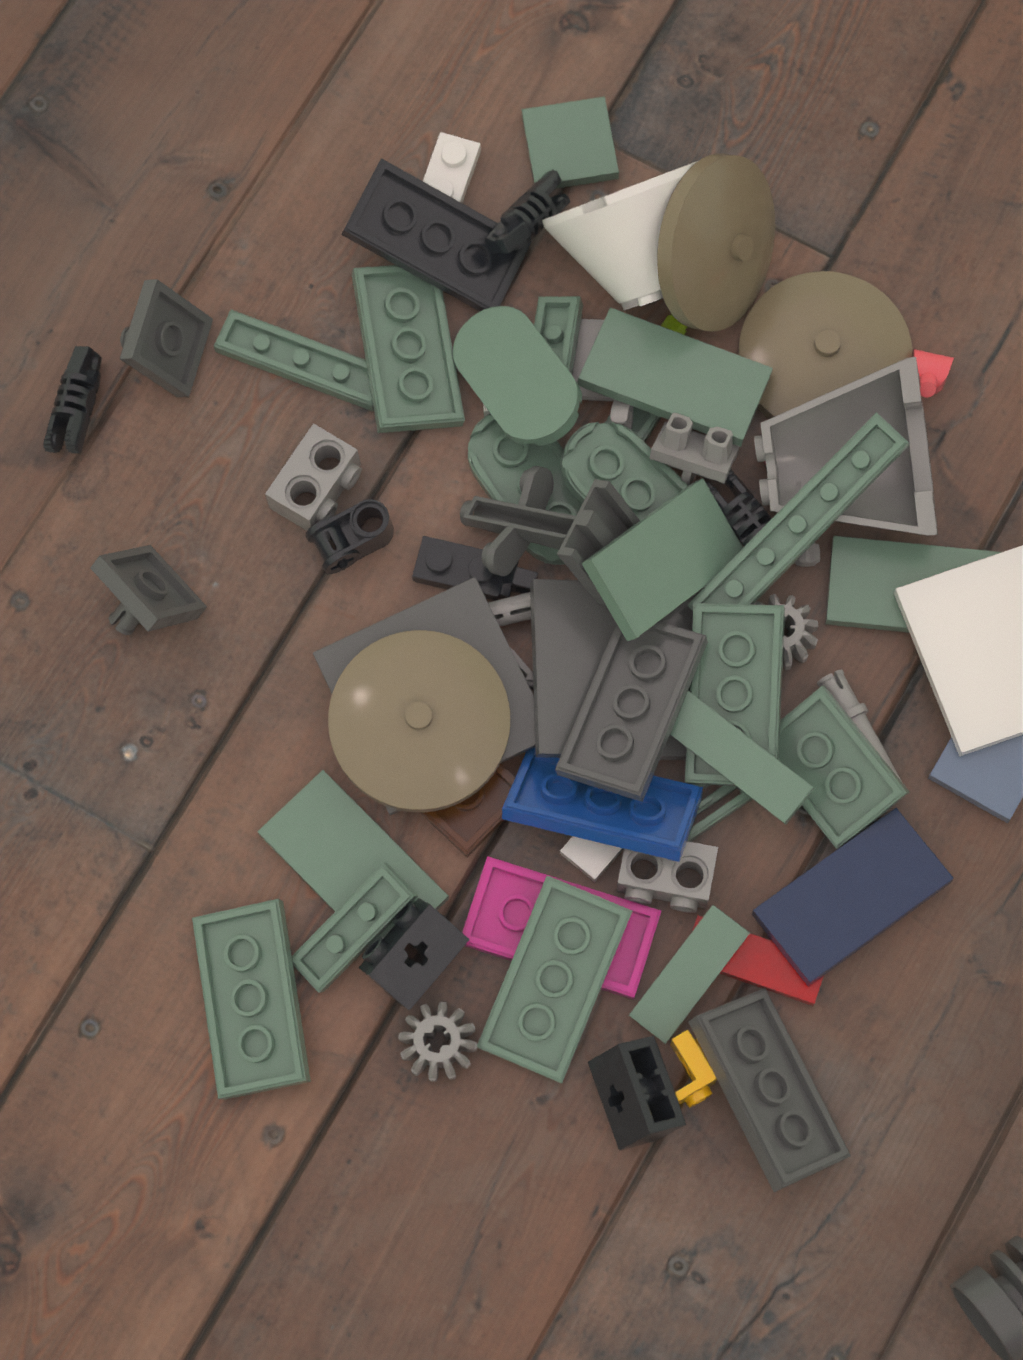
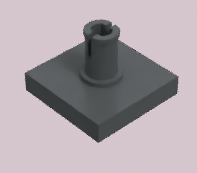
[120,279,213,397]
[90,545,207,635]

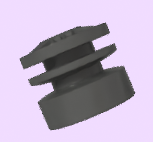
[950,1235,1023,1360]

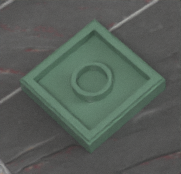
[522,96,619,189]

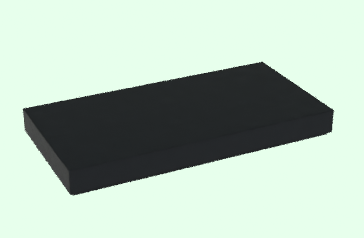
[341,158,532,311]

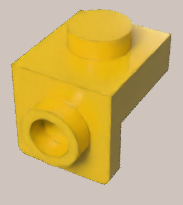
[670,1030,717,1108]

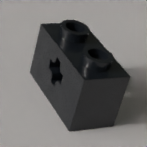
[358,898,470,1011]
[588,1036,687,1151]

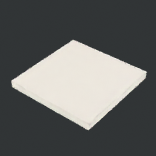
[894,545,1023,757]

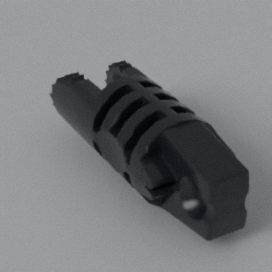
[485,169,571,253]
[43,346,102,454]
[706,469,772,547]

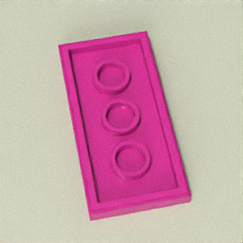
[462,856,661,1000]

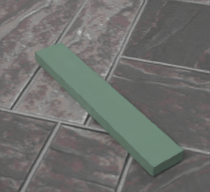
[687,412,910,611]

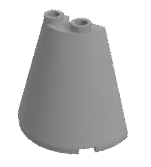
[754,357,938,536]

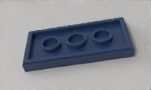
[751,808,954,987]

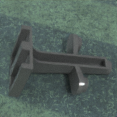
[460,466,640,605]

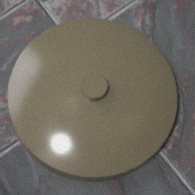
[657,153,775,332]
[738,271,912,419]
[328,630,510,812]

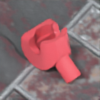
[912,349,954,398]

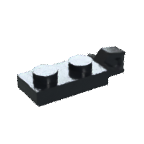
[412,536,538,601]

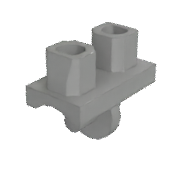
[649,413,739,485]

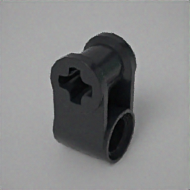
[305,499,394,574]

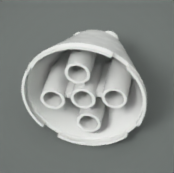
[542,161,698,310]

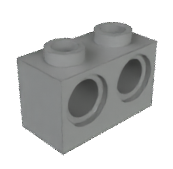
[265,423,362,531]
[617,841,718,913]

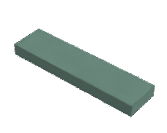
[214,309,374,411]
[670,691,814,825]

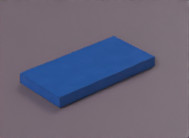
[502,748,703,862]

